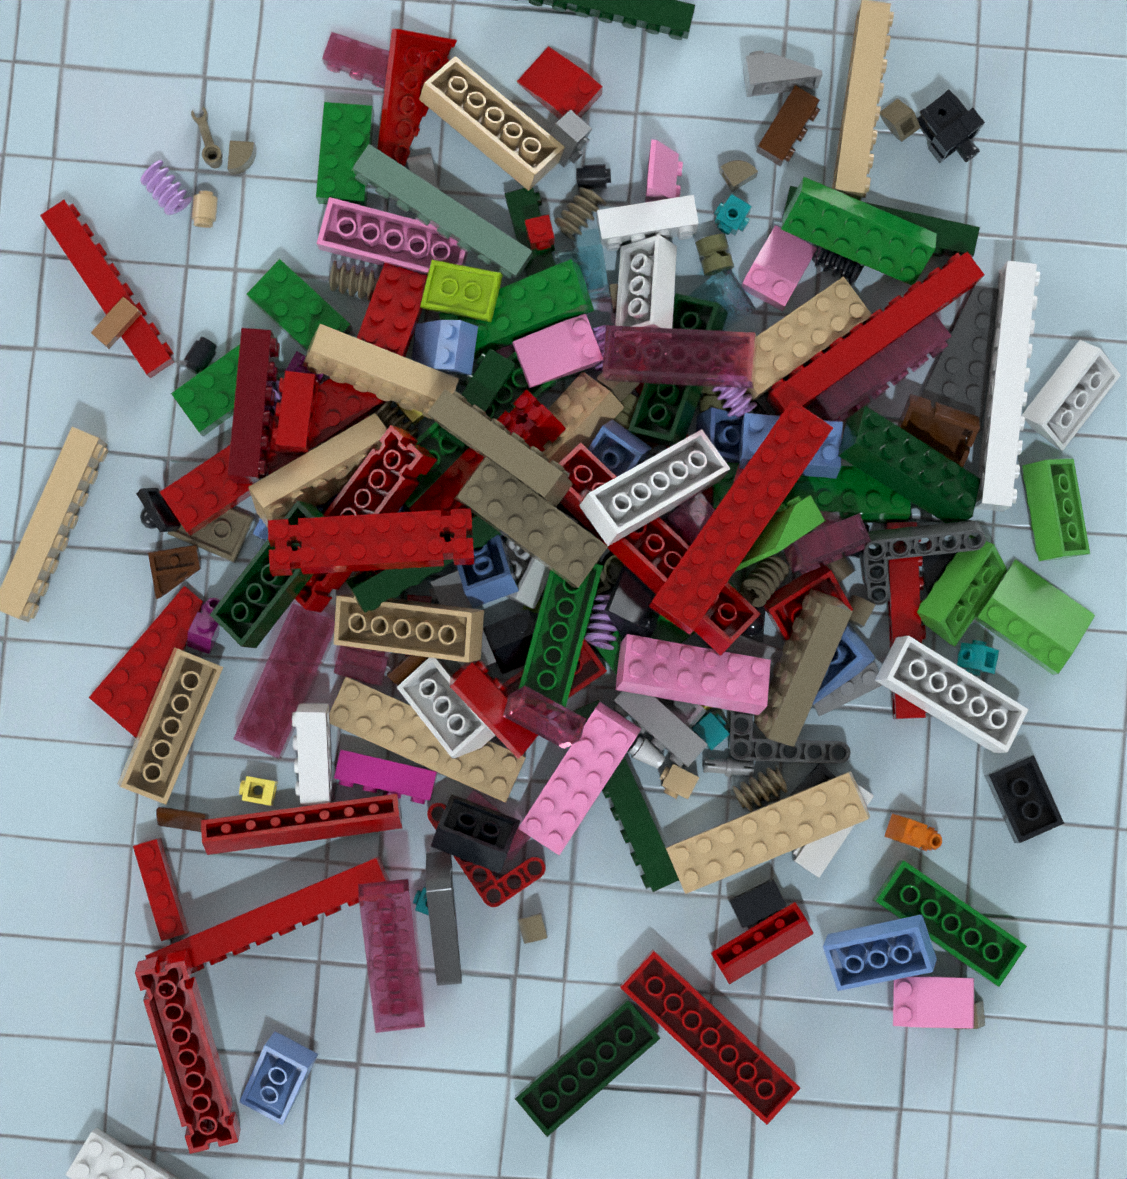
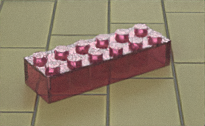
[810,313,952,422]
[602,325,757,389]
[233,603,335,759]
[358,879,425,1033]

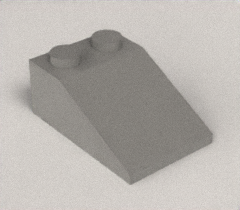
[743,51,823,97]

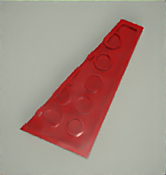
[377,29,457,167]
[89,586,204,738]

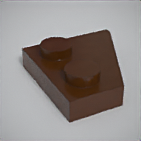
[148,544,202,599]

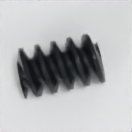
[812,247,865,286]

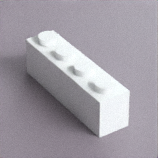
[292,704,333,805]
[792,784,874,878]

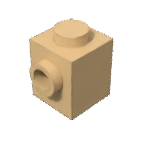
[659,764,699,799]

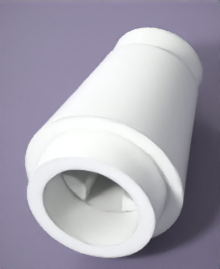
[628,736,665,769]

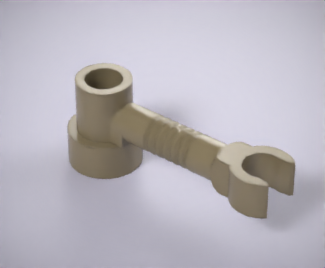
[191,107,223,169]

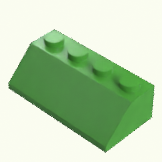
[1022,459,1090,561]
[917,535,1007,647]

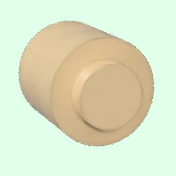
[192,191,218,228]

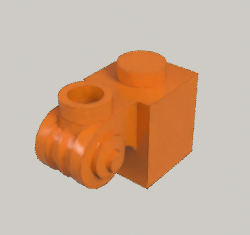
[884,813,942,851]

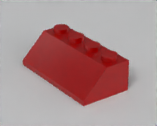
[450,660,540,759]

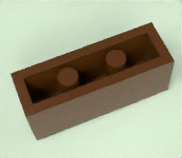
[756,85,821,167]

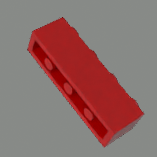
[133,838,189,941]
[711,902,814,985]

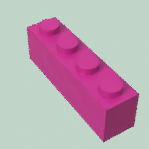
[334,750,438,804]

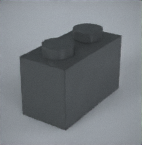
[550,110,592,167]

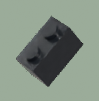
[728,879,787,930]

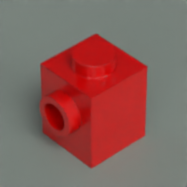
[525,214,555,250]

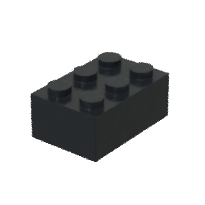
[984,755,1065,843]

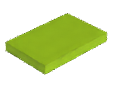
[420,260,503,322]

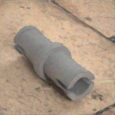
[703,757,754,777]

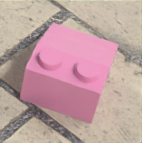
[645,139,683,203]
[740,225,817,312]
[512,314,603,388]
[893,975,974,1029]

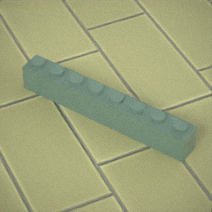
[353,144,533,280]

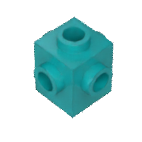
[714,194,752,235]
[957,640,999,676]

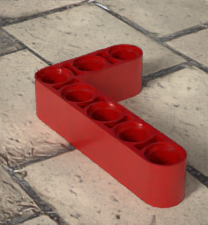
[427,803,546,907]

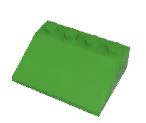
[735,495,825,571]
[974,559,1095,675]

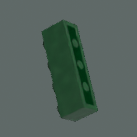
[437,349,516,450]

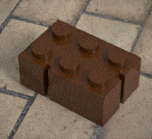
[897,394,980,467]

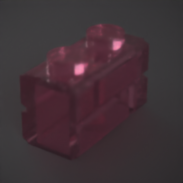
[334,646,390,686]

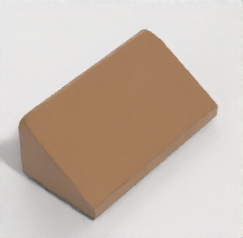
[91,297,142,349]

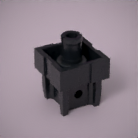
[917,89,985,163]

